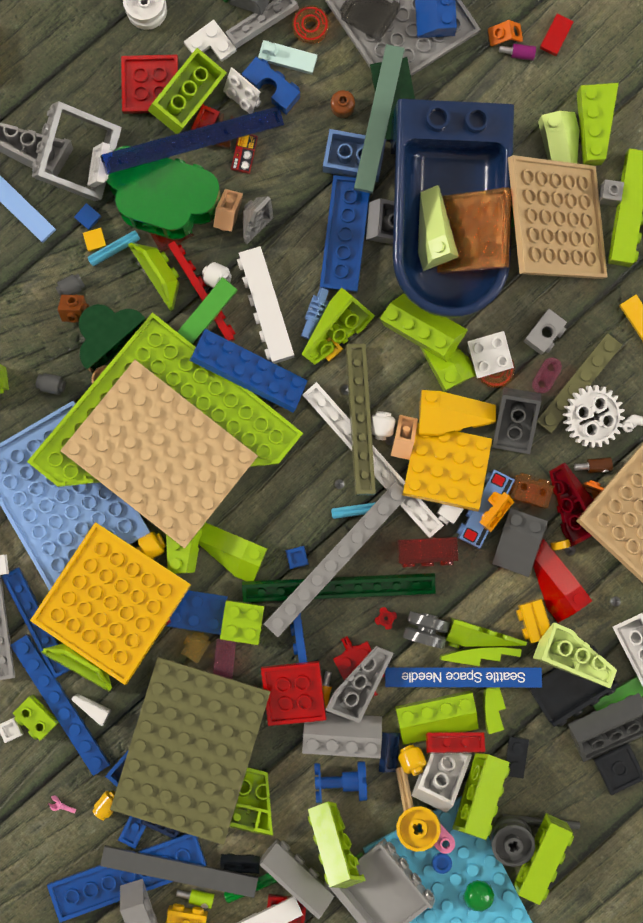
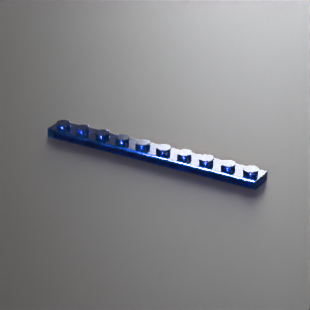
[100,106,284,175]

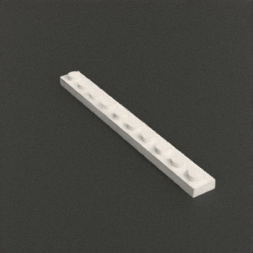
[302,382,444,538]

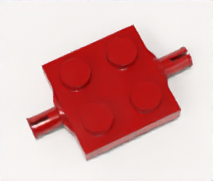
[333,636,385,698]

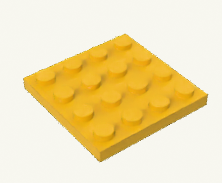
[402,423,492,512]

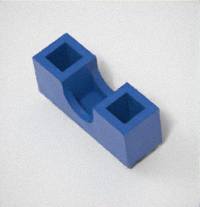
[242,57,300,115]

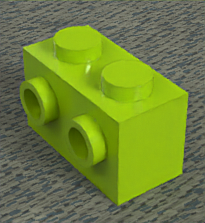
[13,695,59,741]

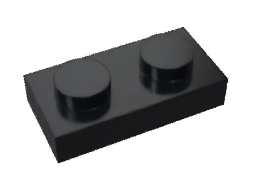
[505,736,529,779]
[220,853,260,874]

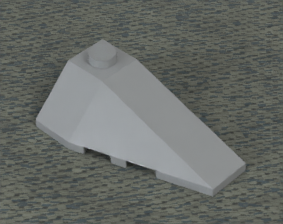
[243,196,274,244]
[326,646,394,723]

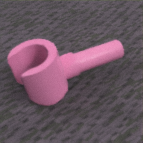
[48,796,76,814]

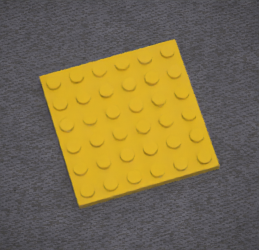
[30,522,191,685]

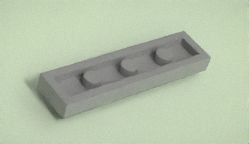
[225,0,299,49]

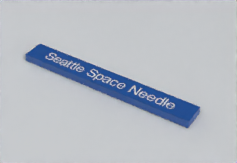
[385,667,542,688]

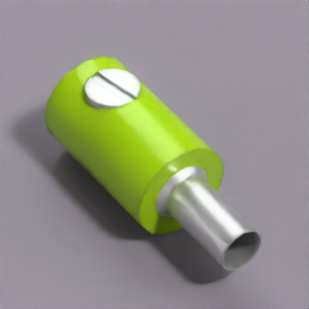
[176,889,215,909]

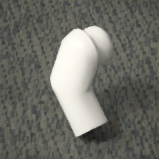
[622,415,643,432]

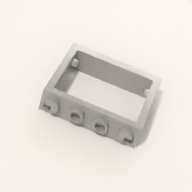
[32,101,122,201]

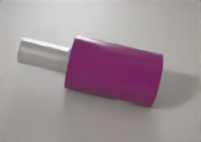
[499,43,536,61]

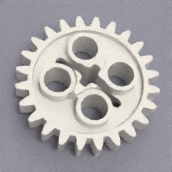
[563,385,625,448]

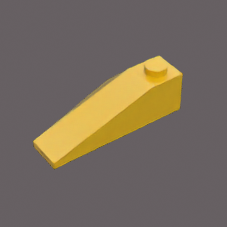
[419,390,496,436]

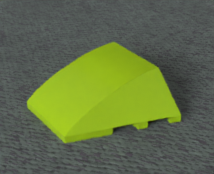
[229,768,273,836]

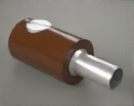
[574,457,613,473]

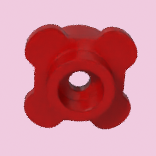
[375,607,397,630]

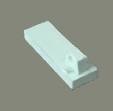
[258,40,317,75]

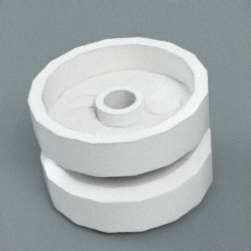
[123,0,167,30]

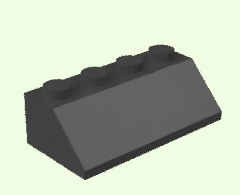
[568,693,643,762]

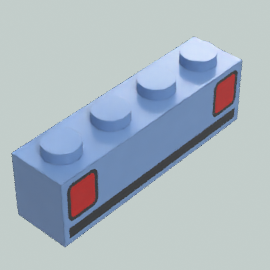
[457,469,515,549]

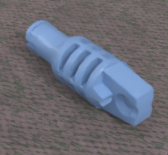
[301,288,329,340]

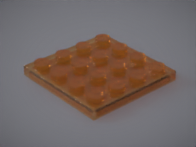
[437,187,511,274]

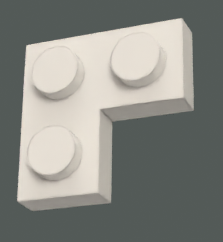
[184,19,237,62]

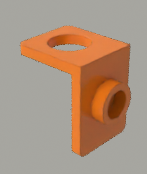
[488,20,523,46]
[582,480,604,499]

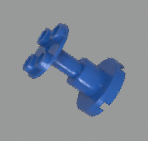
[314,761,367,803]

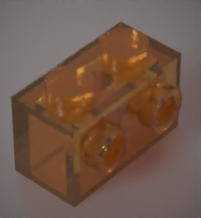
[509,473,554,509]

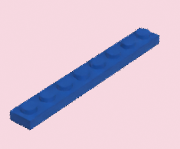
[10,634,110,776]

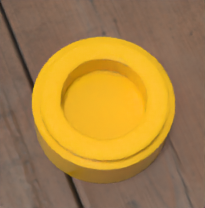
[550,539,571,550]

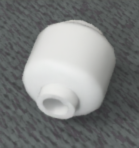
[202,262,232,288]
[371,411,395,440]

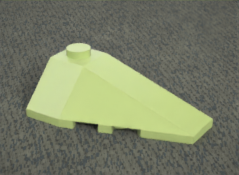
[533,623,617,688]

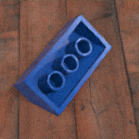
[415,0,457,38]

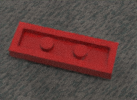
[426,732,485,753]

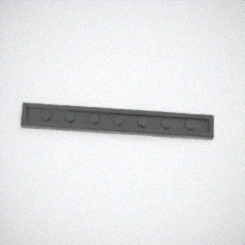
[100,845,258,898]

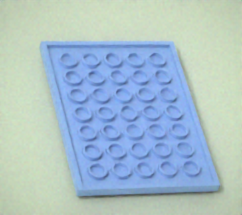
[0,401,151,591]

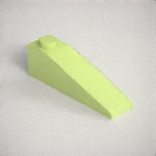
[538,111,580,163]
[418,185,459,271]

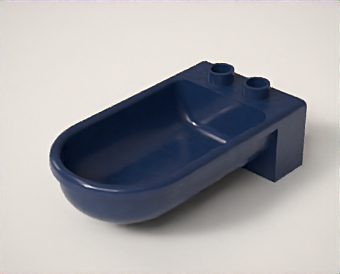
[391,99,514,318]

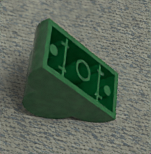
[79,304,146,374]

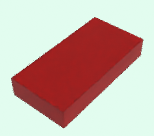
[540,13,574,56]

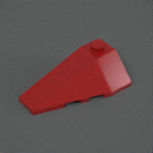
[533,539,592,623]

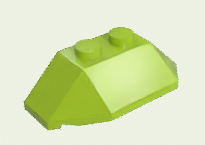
[128,243,180,311]
[42,643,112,692]

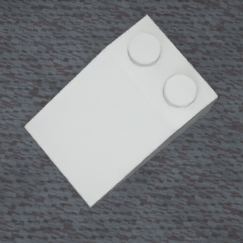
[411,753,472,813]

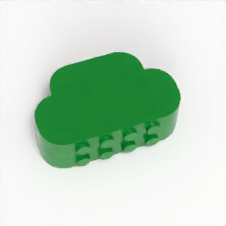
[107,146,221,240]

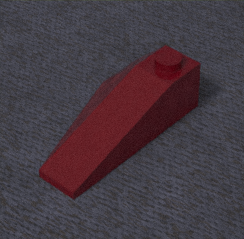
[549,463,594,547]

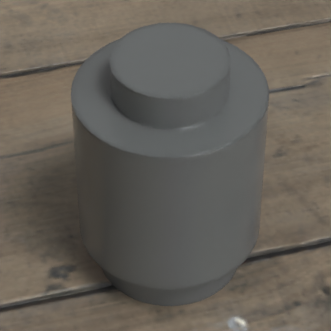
[55,274,85,297]
[36,373,66,395]

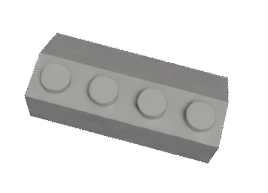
[302,713,382,759]
[260,839,334,920]

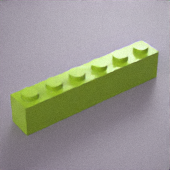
[608,148,643,267]

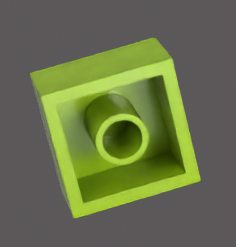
[220,600,265,645]

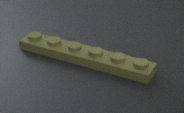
[537,333,622,434]

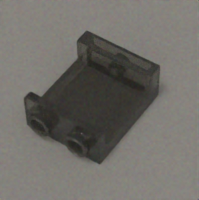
[340,0,400,42]

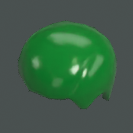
[463,880,494,912]

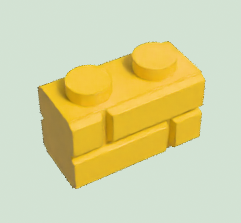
[516,599,550,643]

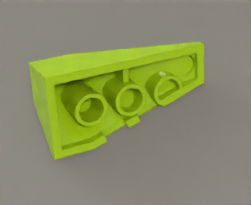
[199,523,268,581]
[445,618,527,649]

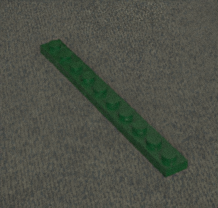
[242,573,436,602]

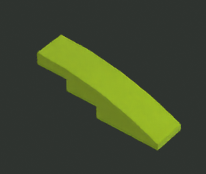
[440,646,522,666]

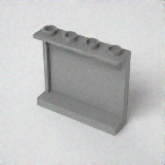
[329,838,435,923]

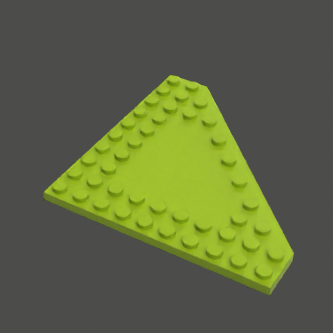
[27,312,303,487]

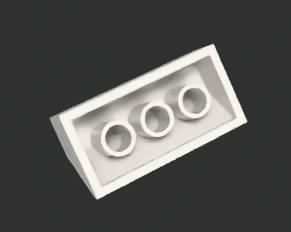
[613,613,643,686]

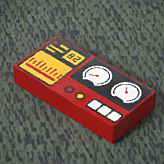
[231,132,258,174]

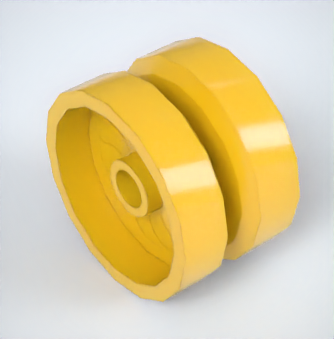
[396,806,441,852]

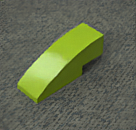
[483,687,506,734]

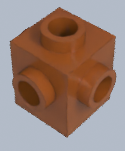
[58,295,89,323]

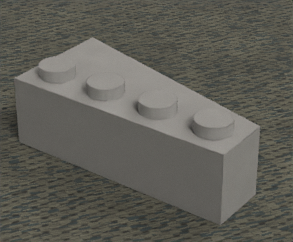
[0,123,73,176]
[120,879,158,923]

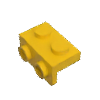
[166,903,208,923]

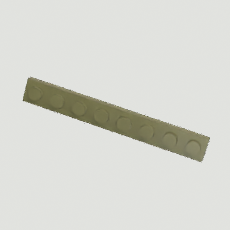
[346,344,376,496]

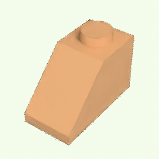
[213,189,243,232]
[391,415,418,460]

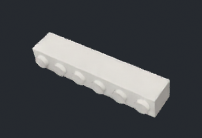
[237,246,295,364]

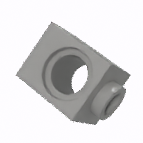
[599,179,624,207]

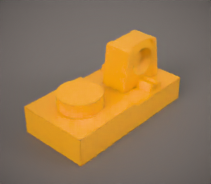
[480,491,514,532]

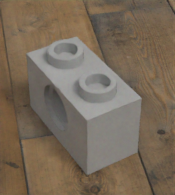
[523,309,567,355]

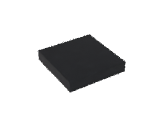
[593,743,643,796]

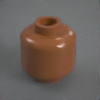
[331,90,355,118]

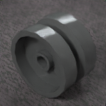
[403,611,451,649]
[489,815,535,867]

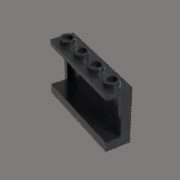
[528,644,619,727]

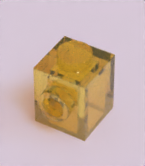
[181,632,211,663]

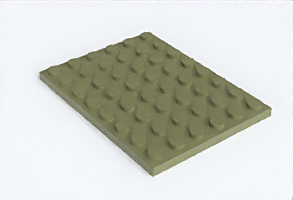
[110,656,271,845]

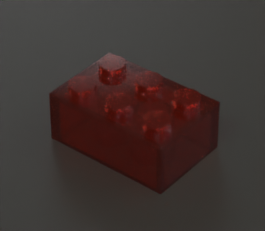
[396,537,458,567]

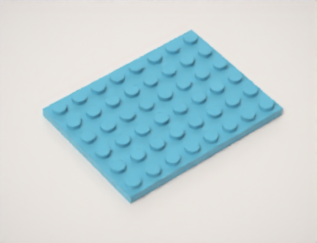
[363,796,532,923]

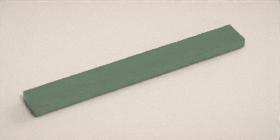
[354,44,405,194]

